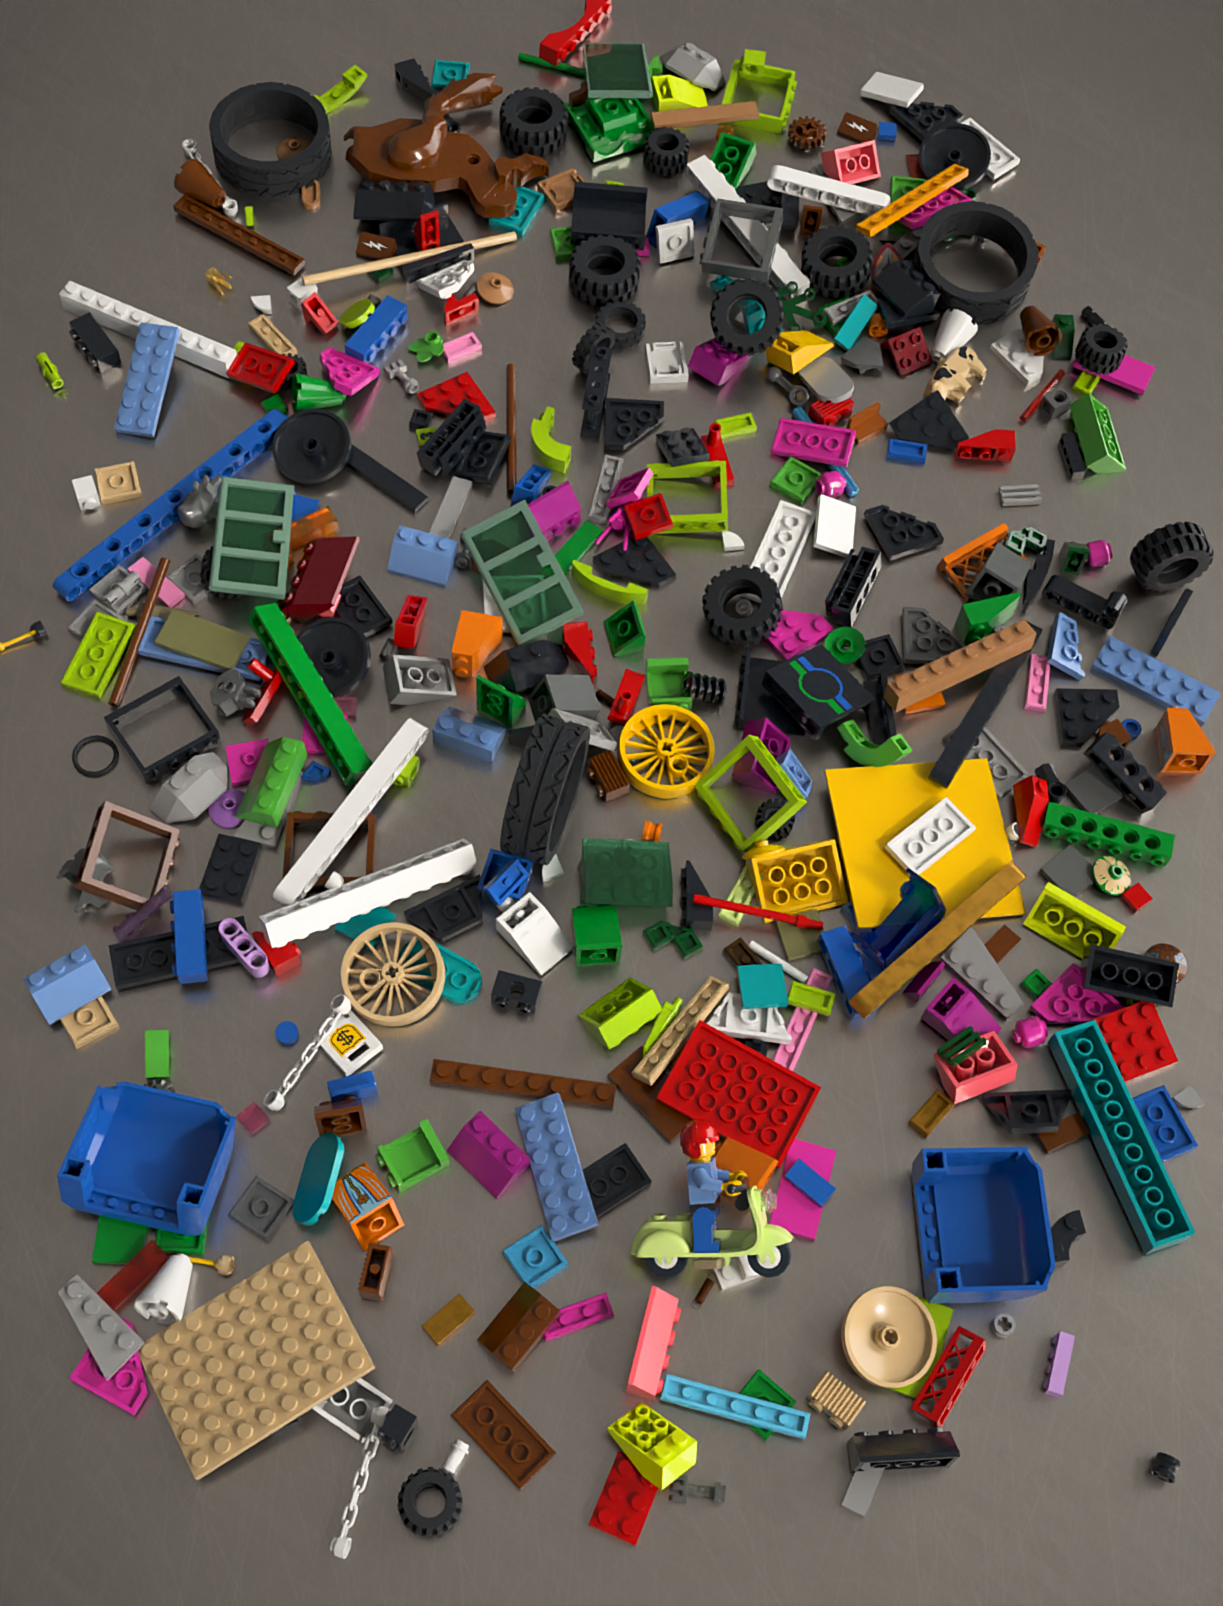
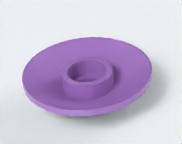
[209,789,245,829]

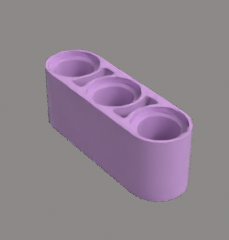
[219,918,269,978]

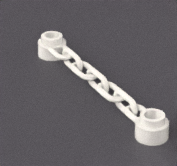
[182,139,238,217]
[263,994,351,1111]
[330,1406,391,1559]

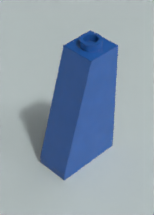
[646,191,711,249]

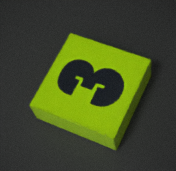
[416,427,436,449]

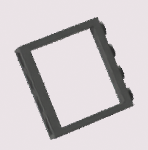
[699,199,783,283]

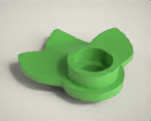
[408,331,444,362]

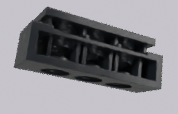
[417,398,487,475]
[825,547,882,628]

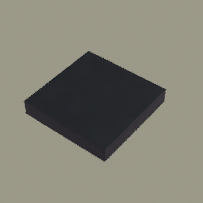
[856,634,905,681]

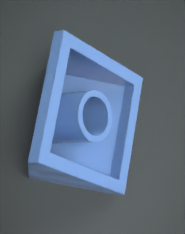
[776,748,814,799]

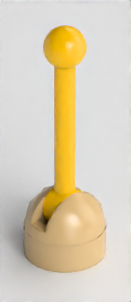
[176,1253,234,1276]

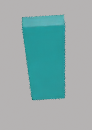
[832,294,878,351]

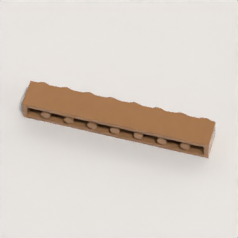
[884,619,1037,713]

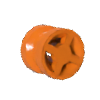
[868,314,888,338]
[641,820,663,844]

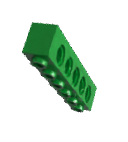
[1041,802,1175,866]

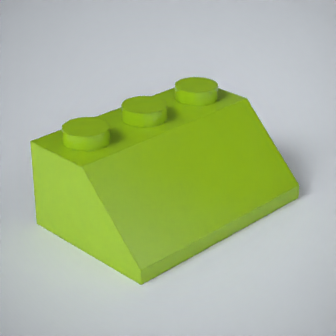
[577,977,663,1049]

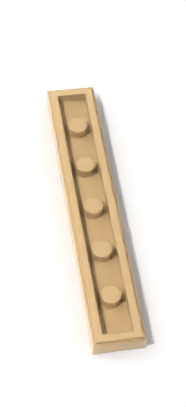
[632,976,730,1086]

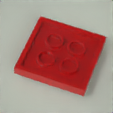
[1090,1001,1178,1082]

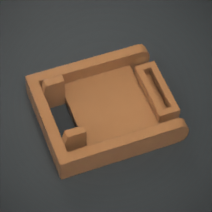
[537,168,585,213]

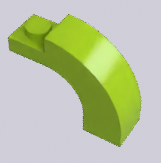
[531,406,571,473]

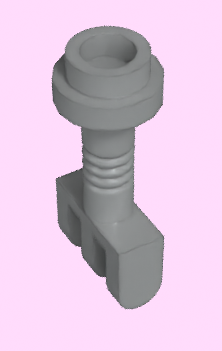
[383,359,419,394]

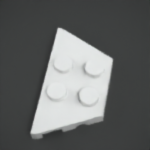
[707,992,792,1045]

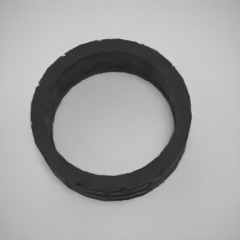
[209,82,332,198]
[912,201,1038,325]
[500,714,590,865]

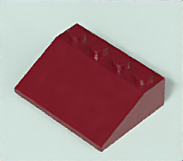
[282,536,360,623]

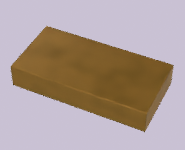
[908,1089,955,1138]
[422,1293,475,1346]

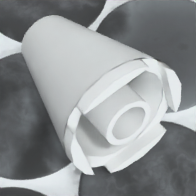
[931,309,978,363]
[134,1254,193,1326]

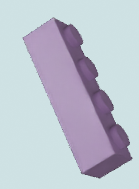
[1043,1331,1075,1398]

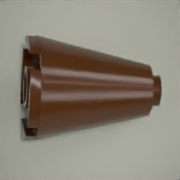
[174,159,226,207]
[1020,306,1062,357]

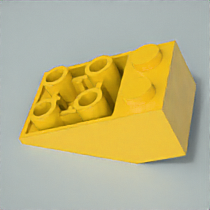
[765,330,834,375]

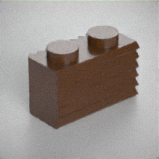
[586,750,630,802]
[358,1243,393,1301]

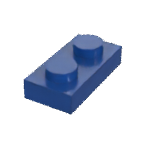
[483,858,529,906]

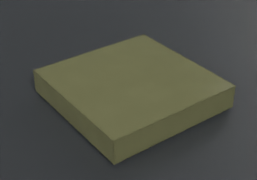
[774,909,825,961]

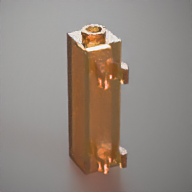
[262,506,339,566]

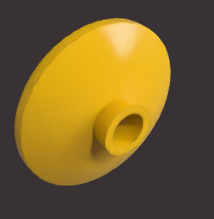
[742,840,785,859]

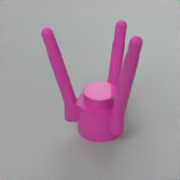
[595,508,631,551]

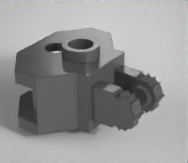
[210,669,261,716]

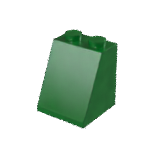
[571,904,622,966]

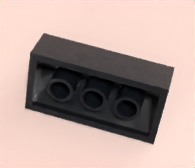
[353,180,435,222]
[1081,944,1179,1008]
[847,1428,960,1473]

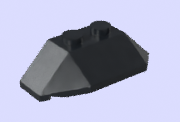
[484,640,569,693]

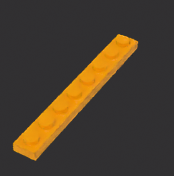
[856,164,968,237]

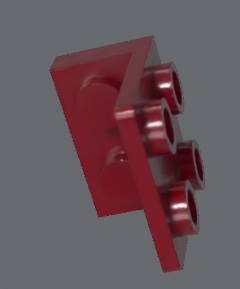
[879,327,933,376]

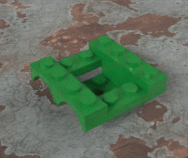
[564,83,655,162]

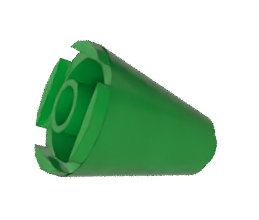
[291,373,346,413]

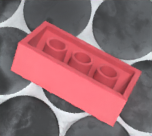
[625,1286,681,1401]

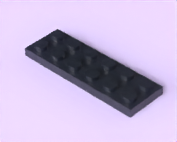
[108,916,249,990]

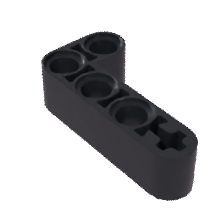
[1042,575,1127,629]

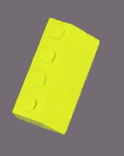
[1023,882,1126,959]

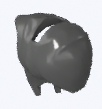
[178,475,222,529]
[56,848,113,913]

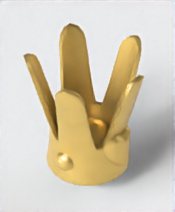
[205,267,232,294]

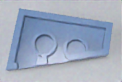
[1047,612,1085,680]

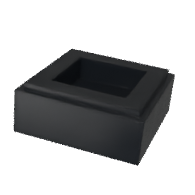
[409,409,433,429]

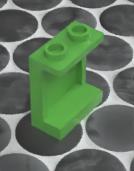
[645,657,692,711]
[375,1119,450,1192]

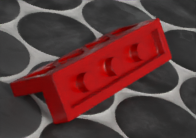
[911,1326,986,1428]

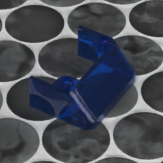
[850,868,946,971]

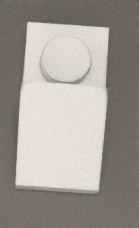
[712,1255,760,1291]

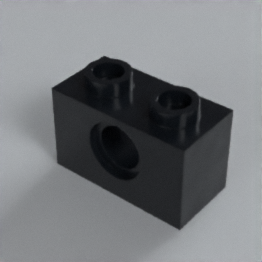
[491,970,542,1014]
[379,1404,419,1452]

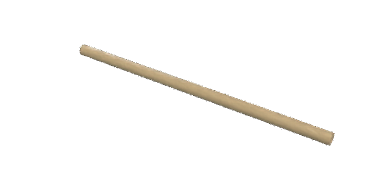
[302,231,517,286]

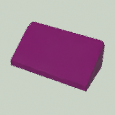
[903,961,945,1003]

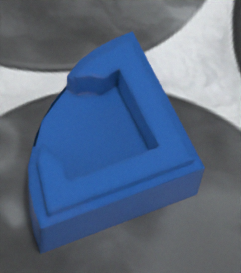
[301,760,331,783]

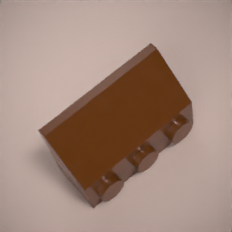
[477,1282,562,1372]

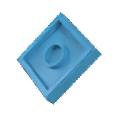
[502,1225,569,1289]

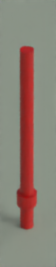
[692,894,823,930]

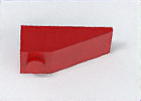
[414,210,440,251]
[394,595,428,649]
[1013,775,1049,847]

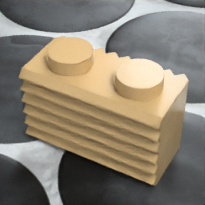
[806,1371,866,1429]

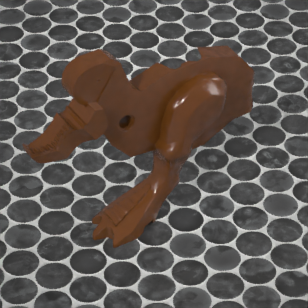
[344,73,550,218]

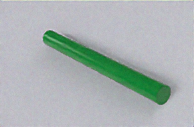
[518,52,586,77]

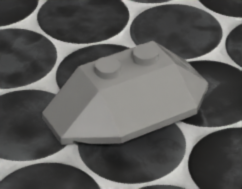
[660,42,726,92]
[150,752,228,824]

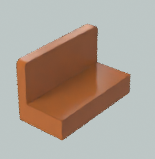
[846,402,888,445]

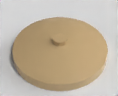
[841,1286,937,1388]

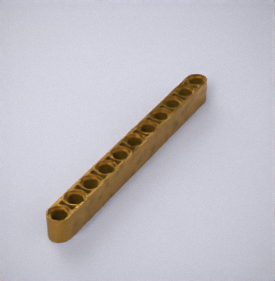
[848,861,1027,1019]

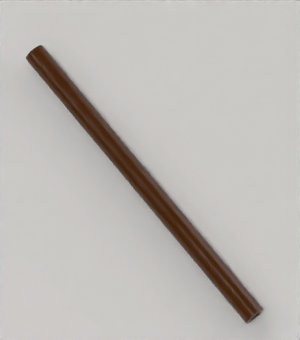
[506,364,517,495]
[108,557,171,707]

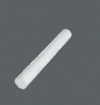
[749,940,809,984]

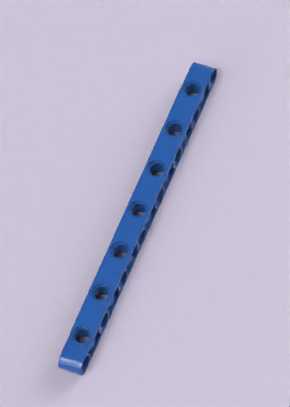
[53,409,288,601]

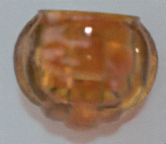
[715,124,735,142]

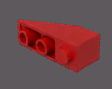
[954,429,1016,461]
[562,622,597,684]

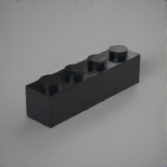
[1059,432,1086,480]

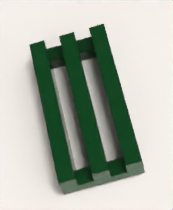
[937,1026,987,1068]

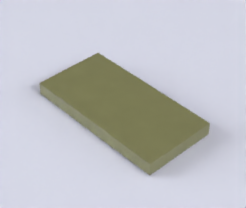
[155,609,250,671]

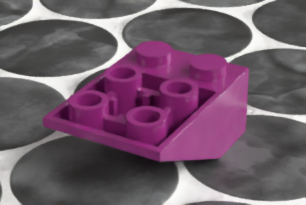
[687,338,750,386]
[921,977,1002,1044]

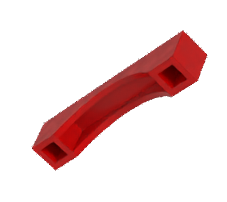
[539,0,612,66]

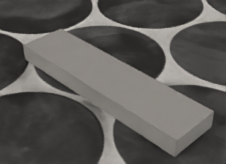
[587,455,624,525]
[429,476,472,539]

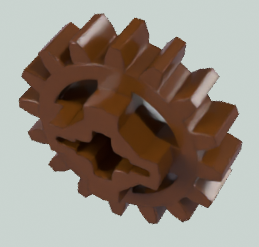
[788,116,827,150]

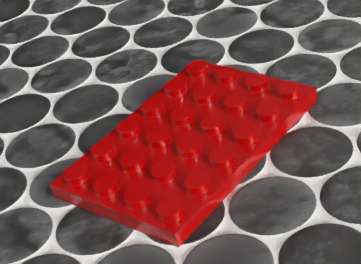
[656,1020,821,1169]

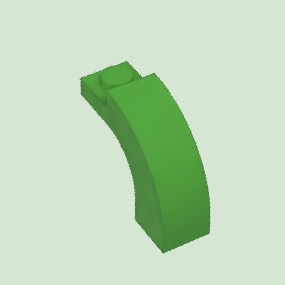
[837,719,913,767]

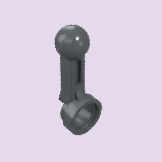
[766,367,809,406]

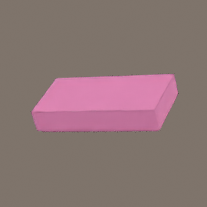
[442,332,482,363]

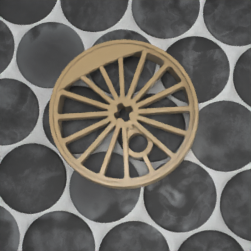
[341,922,445,1027]

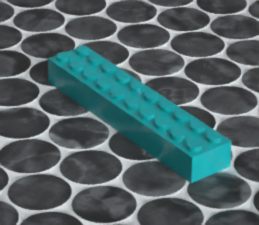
[1048,1020,1196,1255]

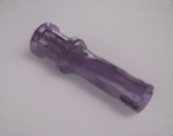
[113,886,173,942]

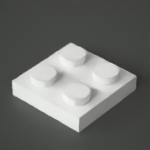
[656,218,695,264]

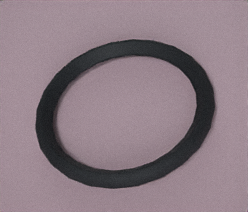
[72,735,118,776]

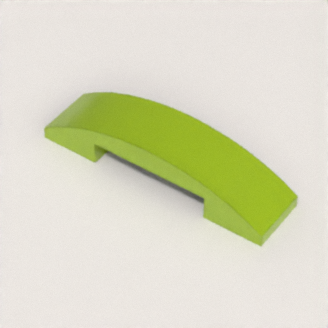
[314,65,368,114]
[571,560,648,604]

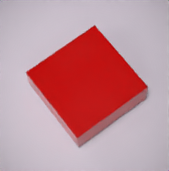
[1121,882,1153,913]

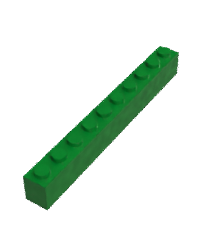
[248,603,373,786]

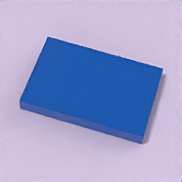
[1132,1085,1198,1162]

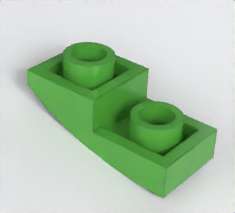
[648,55,662,85]
[145,1030,169,1078]

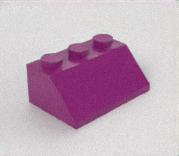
[519,481,581,549]
[732,718,791,794]
[447,1111,530,1200]

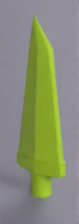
[643,997,683,1058]

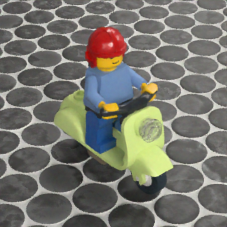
[631,1119,793,1278]

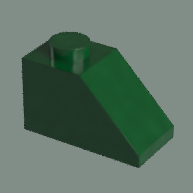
[1052,314,1075,359]
[1059,542,1090,575]

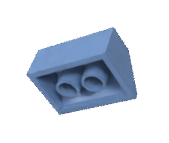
[387,525,458,587]
[432,706,508,763]
[23,944,112,1025]

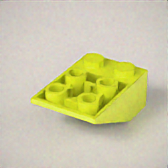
[652,75,708,112]
[607,1402,697,1490]

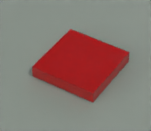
[623,493,674,540]

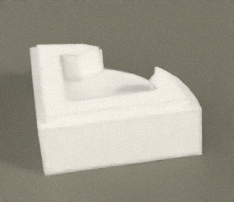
[251,295,272,314]
[721,531,744,551]
[542,854,564,883]

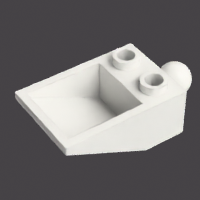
[496,892,574,976]

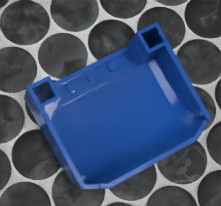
[57,1082,236,1236]
[912,1147,1056,1304]

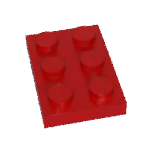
[226,342,295,394]
[588,1451,658,1547]

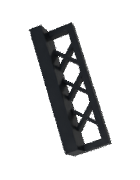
[862,672,897,745]

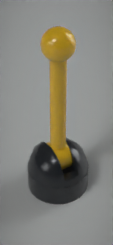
[0,620,48,651]

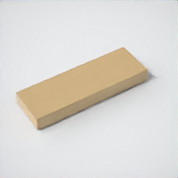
[248,314,297,357]

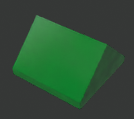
[603,600,646,656]

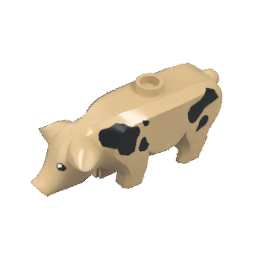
[923,346,987,404]

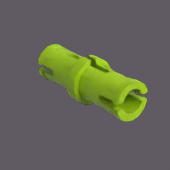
[35,353,64,389]

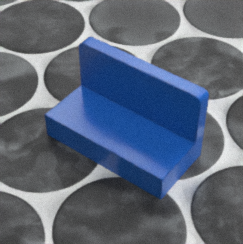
[327,1070,378,1103]

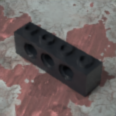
[1083,732,1168,814]

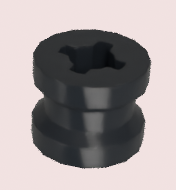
[1150,1452,1181,1483]

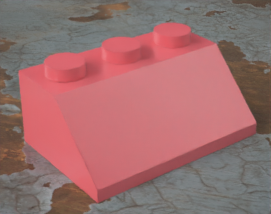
[821,140,881,184]
[934,1031,1017,1104]

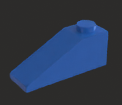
[510,464,552,507]

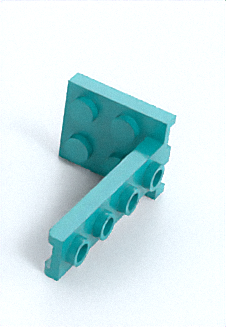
[709,275,783,335]

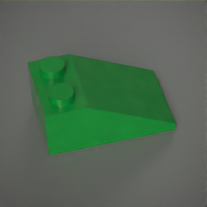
[710,132,757,190]
[954,592,1021,646]
[476,675,526,729]

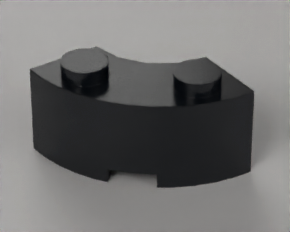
[1051,1210,1086,1268]

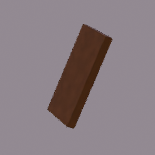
[607,1046,691,1143]
[451,1380,556,1491]

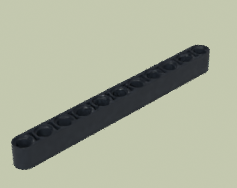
[928,621,1043,789]

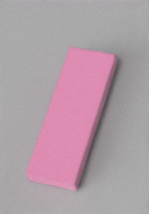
[127,557,185,608]
[1024,653,1050,713]

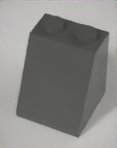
[965,543,1032,601]
[528,674,600,722]

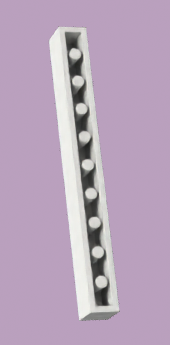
[686,155,810,300]
[59,281,237,379]
[259,838,478,948]

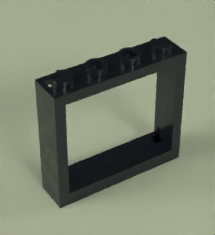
[104,676,221,784]

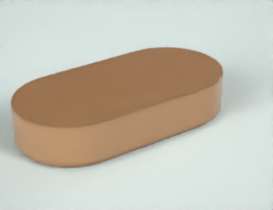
[301,180,320,209]

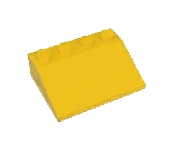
[746,839,848,923]

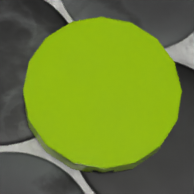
[339,299,375,329]

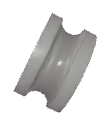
[991,1313,1016,1338]

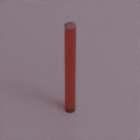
[1020,369,1065,422]

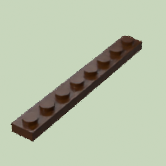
[173,194,305,275]
[430,1059,616,1109]

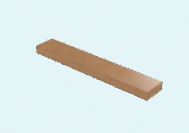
[651,101,759,130]

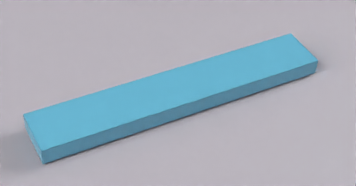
[660,1374,811,1440]

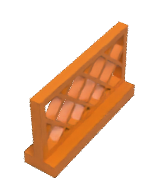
[937,522,1029,601]

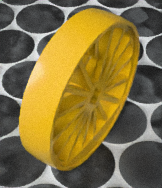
[617,704,715,799]

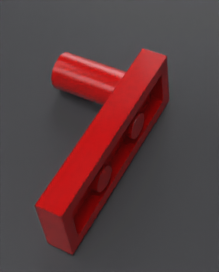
[701,423,735,487]
[241,657,283,726]
[607,669,645,726]

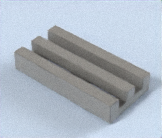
[998,484,1042,506]

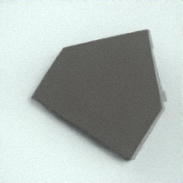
[841,337,884,374]

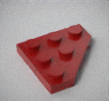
[417,372,496,421]

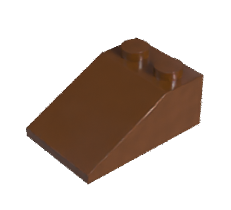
[314,1096,367,1137]

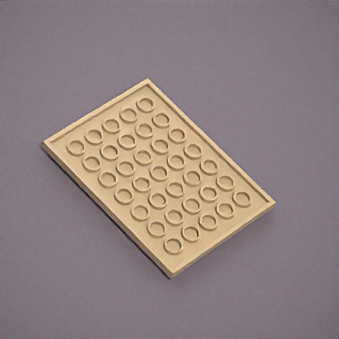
[139,1241,375,1480]

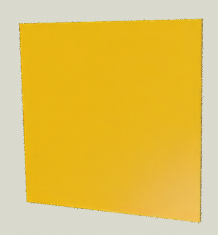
[824,758,1026,929]

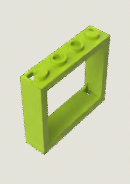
[722,59,798,134]
[647,460,728,534]
[694,735,807,852]

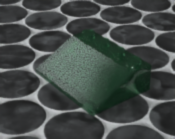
[580,838,673,908]

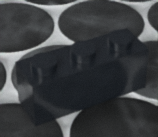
[69,312,121,373]

